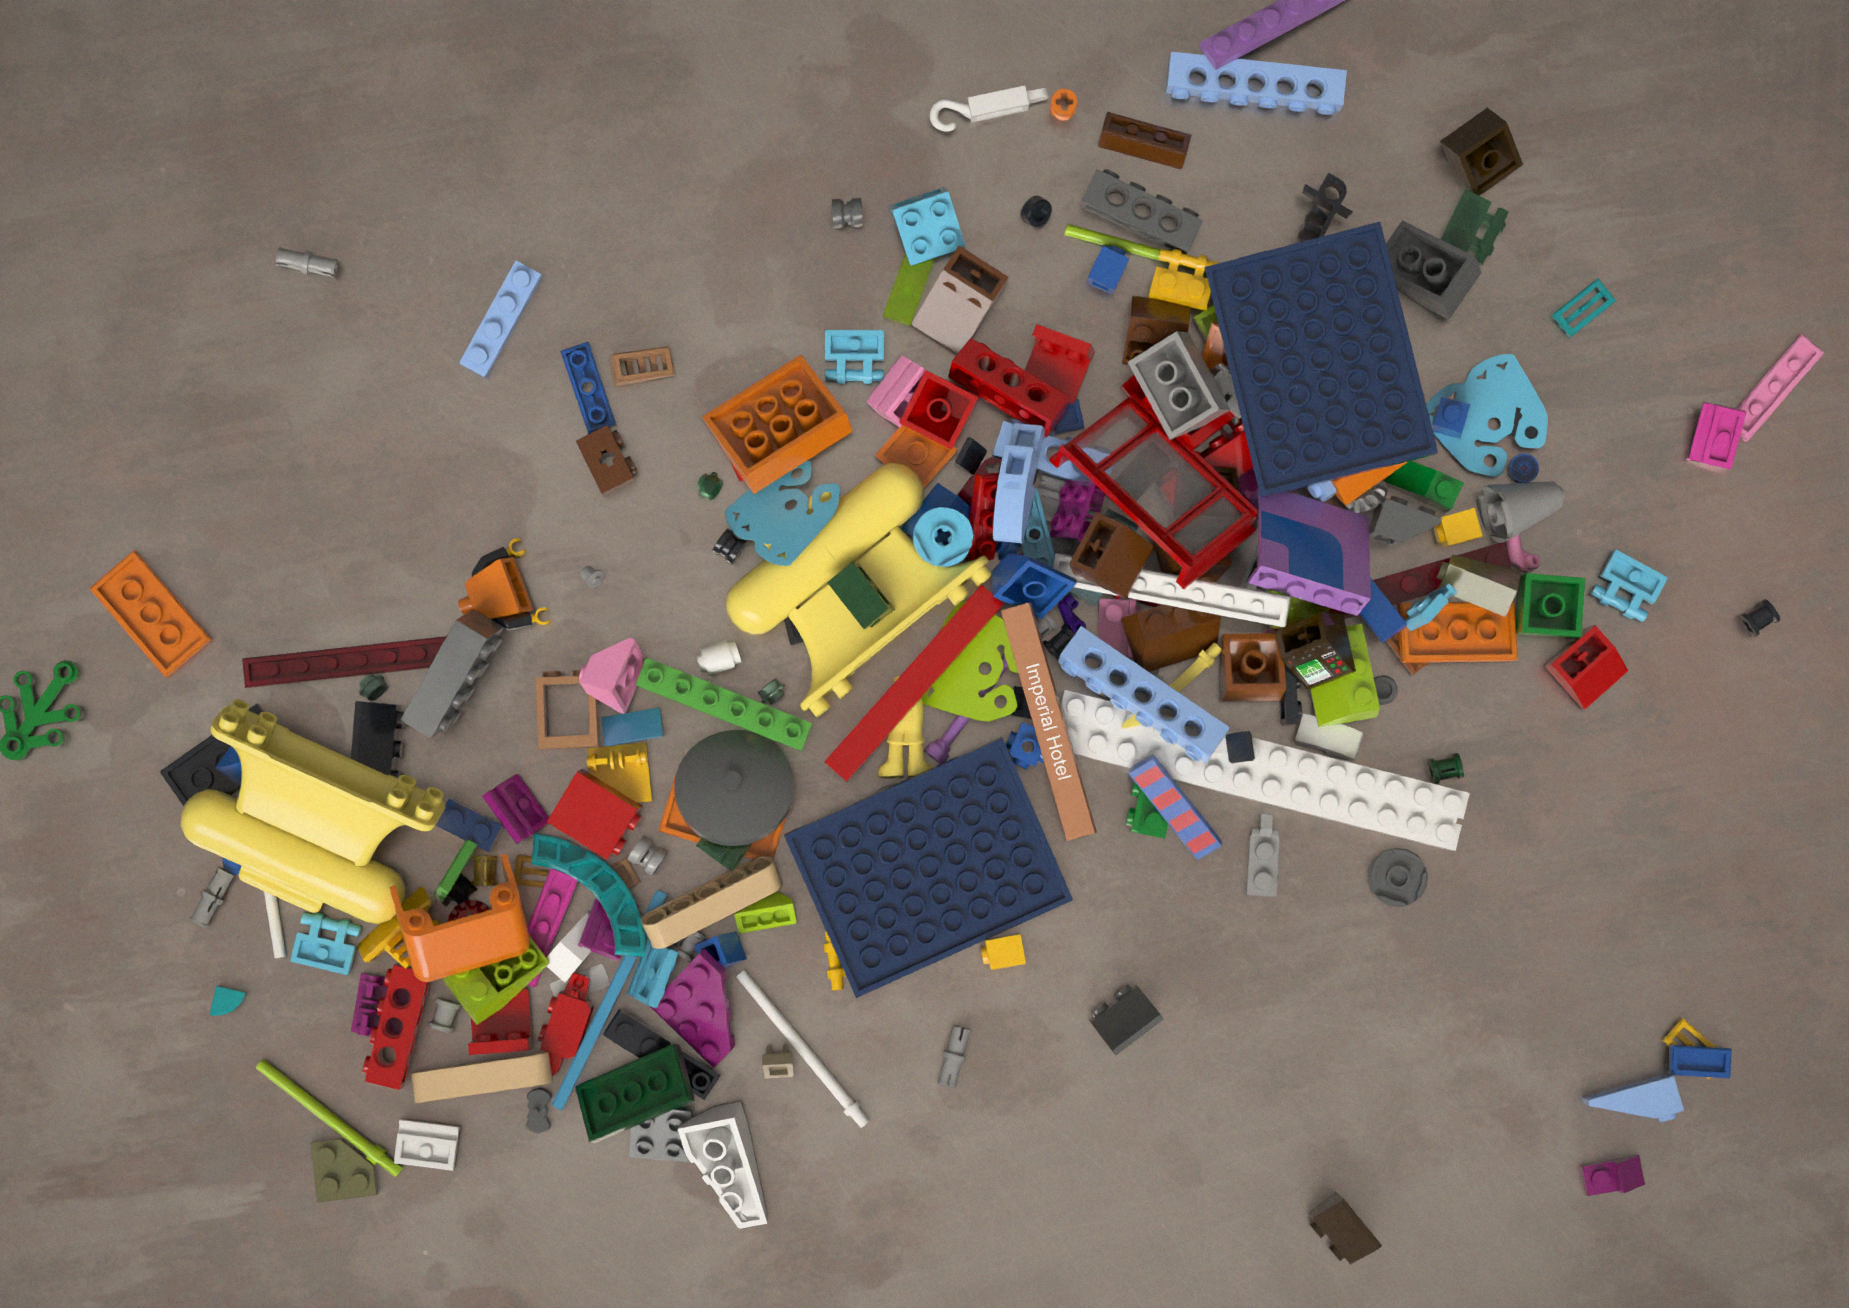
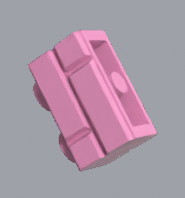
[866,355,925,427]

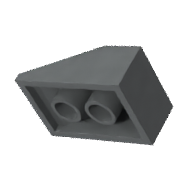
[1386,220,1482,319]
[1089,984,1164,1056]

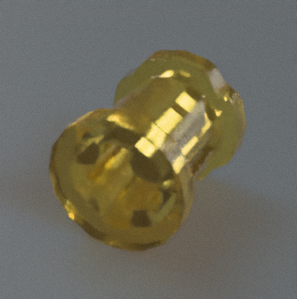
[471,855,497,886]

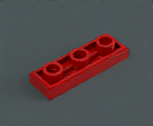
[965,473,999,561]

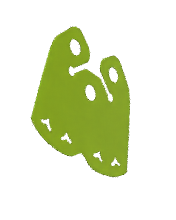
[921,600,1018,722]

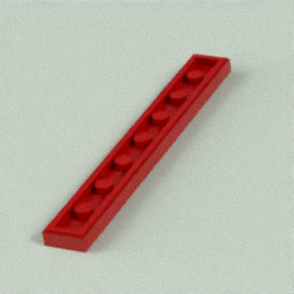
[824,585,1004,782]

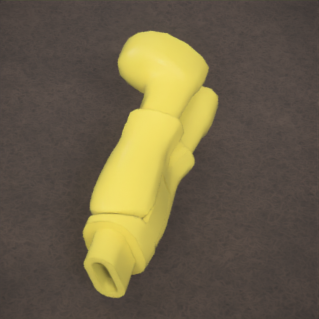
[878,676,933,779]

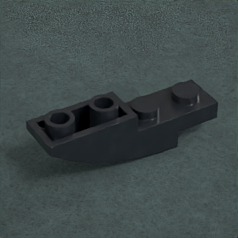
[603,1009,721,1100]

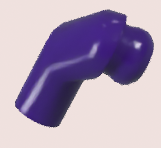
[1058,594,1086,634]

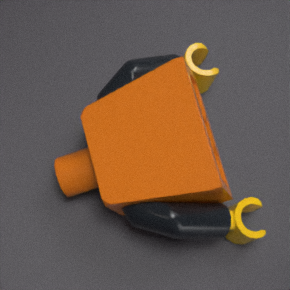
[458,538,551,630]

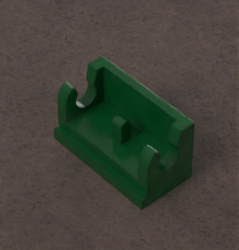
[827,562,895,629]

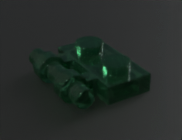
[1440,189,1509,265]

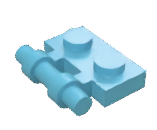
[825,330,884,384]
[1590,550,1668,622]
[290,912,362,975]

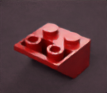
[1545,625,1628,710]

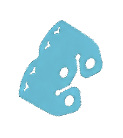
[1426,354,1548,477]
[725,460,841,566]

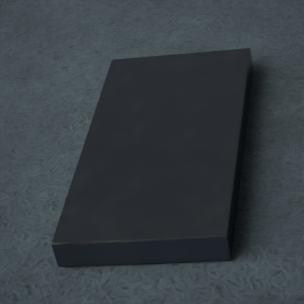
[160,703,264,806]

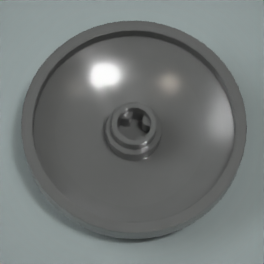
[674,730,794,846]

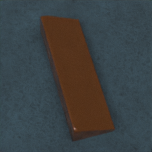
[1098,112,1192,169]

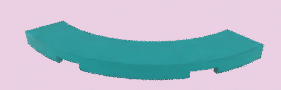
[531,833,645,957]

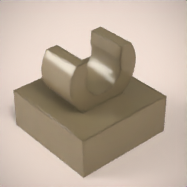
[762,1044,794,1079]

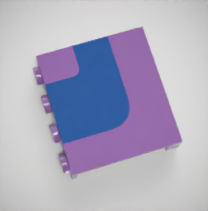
[1248,488,1371,616]

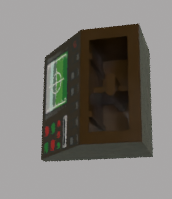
[1276,612,1356,690]

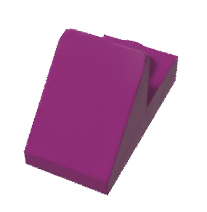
[1580,1155,1645,1196]

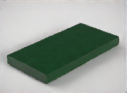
[575,1043,695,1143]

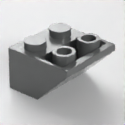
[1369,496,1442,547]

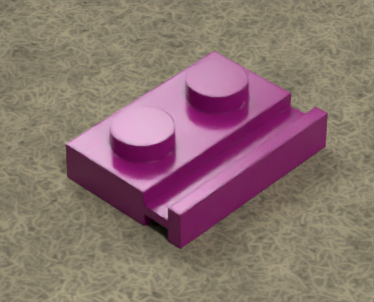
[482,774,549,844]
[578,898,639,962]

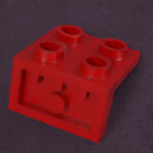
[1025,324,1095,405]
[468,989,533,1055]

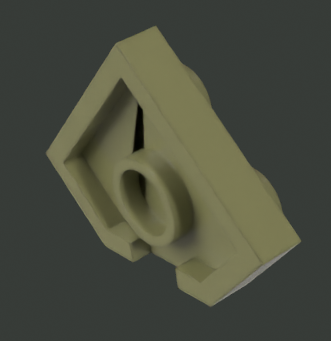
[310,1138,378,1203]

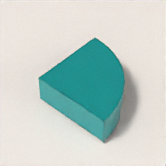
[209,985,247,1016]

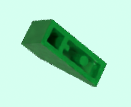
[1383,461,1464,513]

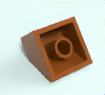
[1220,633,1286,702]

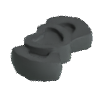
[526,1088,552,1134]

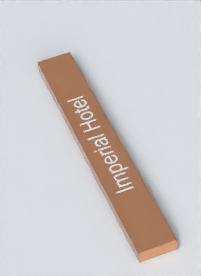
[1001,602,1097,841]

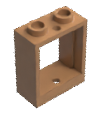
[535,670,601,749]

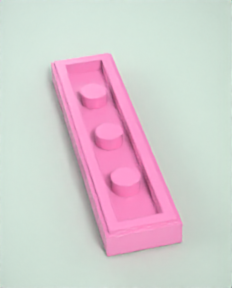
[1736,334,1824,442]

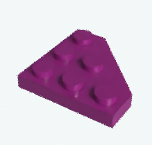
[650,949,735,1068]

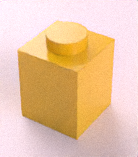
[1434,508,1483,548]
[980,933,1026,970]

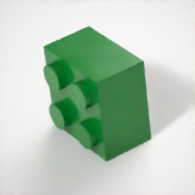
[1516,573,1585,639]

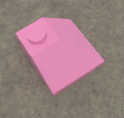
[579,638,646,714]

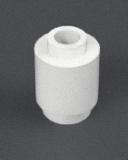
[696,639,742,676]

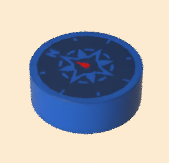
[1508,453,1539,483]

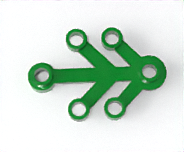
[0,660,82,760]

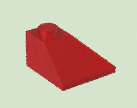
[899,370,980,450]

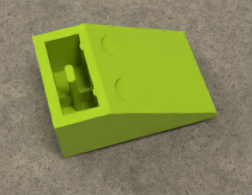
[443,937,550,1025]

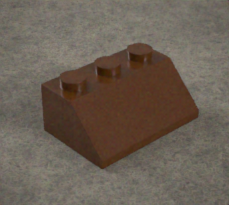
[1121,605,1221,672]

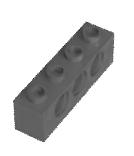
[1080,169,1203,254]

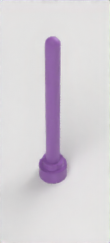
[924,654,1008,764]

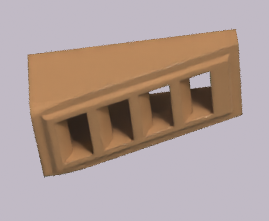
[609,346,675,387]

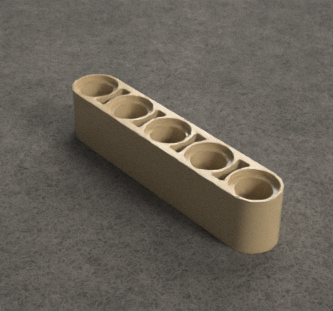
[641,855,783,949]
[411,1052,553,1103]

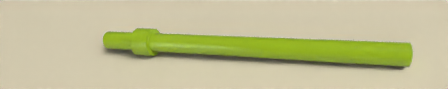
[1064,223,1207,277]
[256,1059,403,1178]

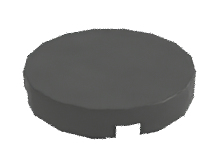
[1368,848,1428,907]

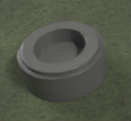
[1374,675,1398,705]

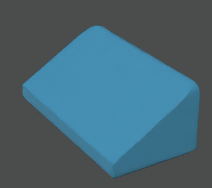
[601,707,665,746]

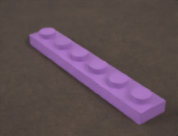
[1199,0,1345,70]

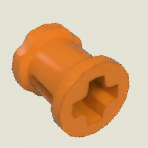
[1050,88,1078,121]

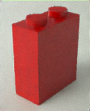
[547,769,642,860]

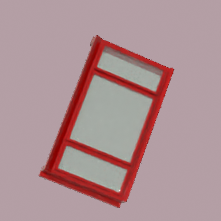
[1049,392,1259,590]

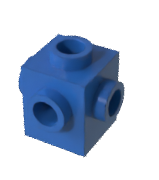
[1006,722,1044,770]

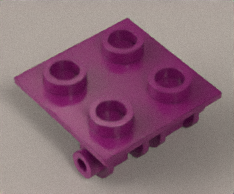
[1050,480,1106,542]
[351,973,410,1036]

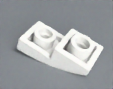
[1295,714,1363,761]

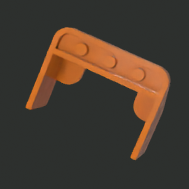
[390,854,530,982]

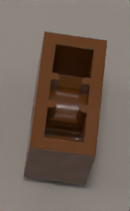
[576,425,638,497]

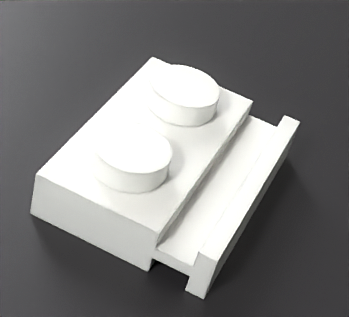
[394,1119,460,1171]

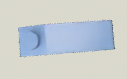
[1582,1074,1684,1122]

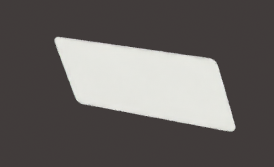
[550,964,610,997]

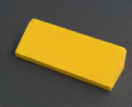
[357,886,436,963]

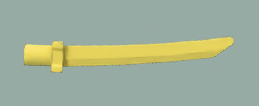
[1121,643,1222,729]

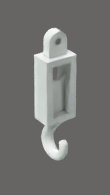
[930,85,1049,132]

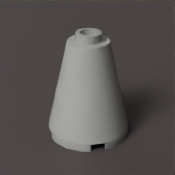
[1478,481,1565,543]

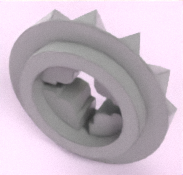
[1343,480,1388,513]

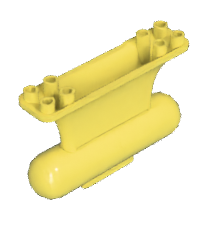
[725,463,992,718]
[180,699,445,924]

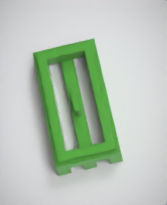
[433,839,477,902]

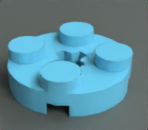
[913,507,973,567]

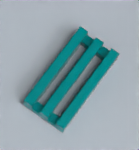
[1551,278,1617,338]

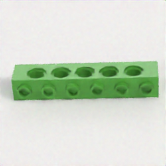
[635,657,813,752]

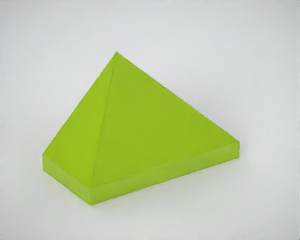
[734,891,797,934]

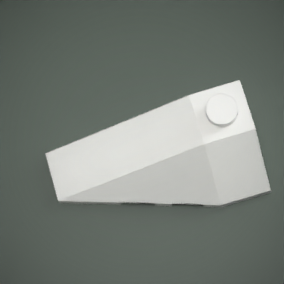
[678,1102,768,1229]

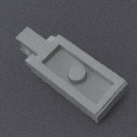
[1246,813,1280,897]

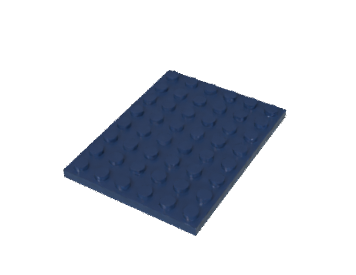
[1205,222,1438,498]
[783,737,1073,998]

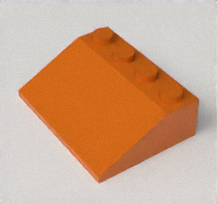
[702,355,853,494]

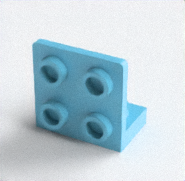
[889,187,965,265]

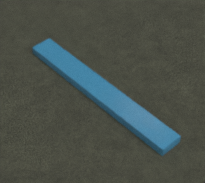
[552,889,669,1111]

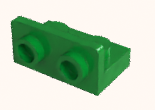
[1126,780,1176,839]

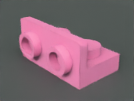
[1097,599,1141,659]

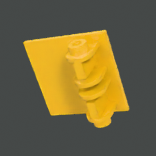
[586,742,652,803]

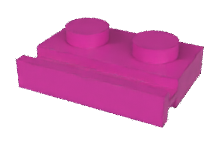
[1688,401,1746,469]

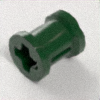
[1428,753,1464,784]

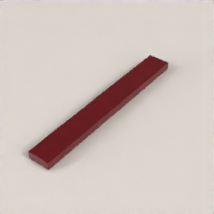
[242,636,447,688]

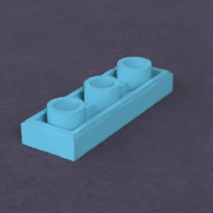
[1021,488,1055,568]

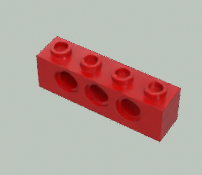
[948,338,1070,437]
[362,963,430,1090]

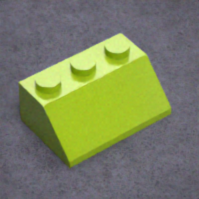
[1310,624,1380,728]

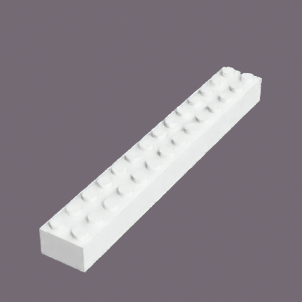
[1060,690,1470,851]

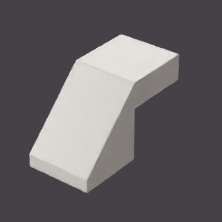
[547,911,592,982]

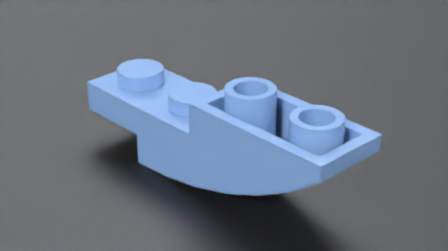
[993,423,1045,544]

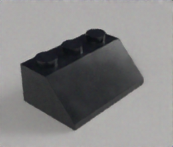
[351,701,405,778]

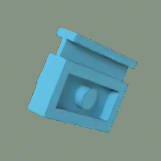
[1405,584,1457,631]
[627,939,679,1008]

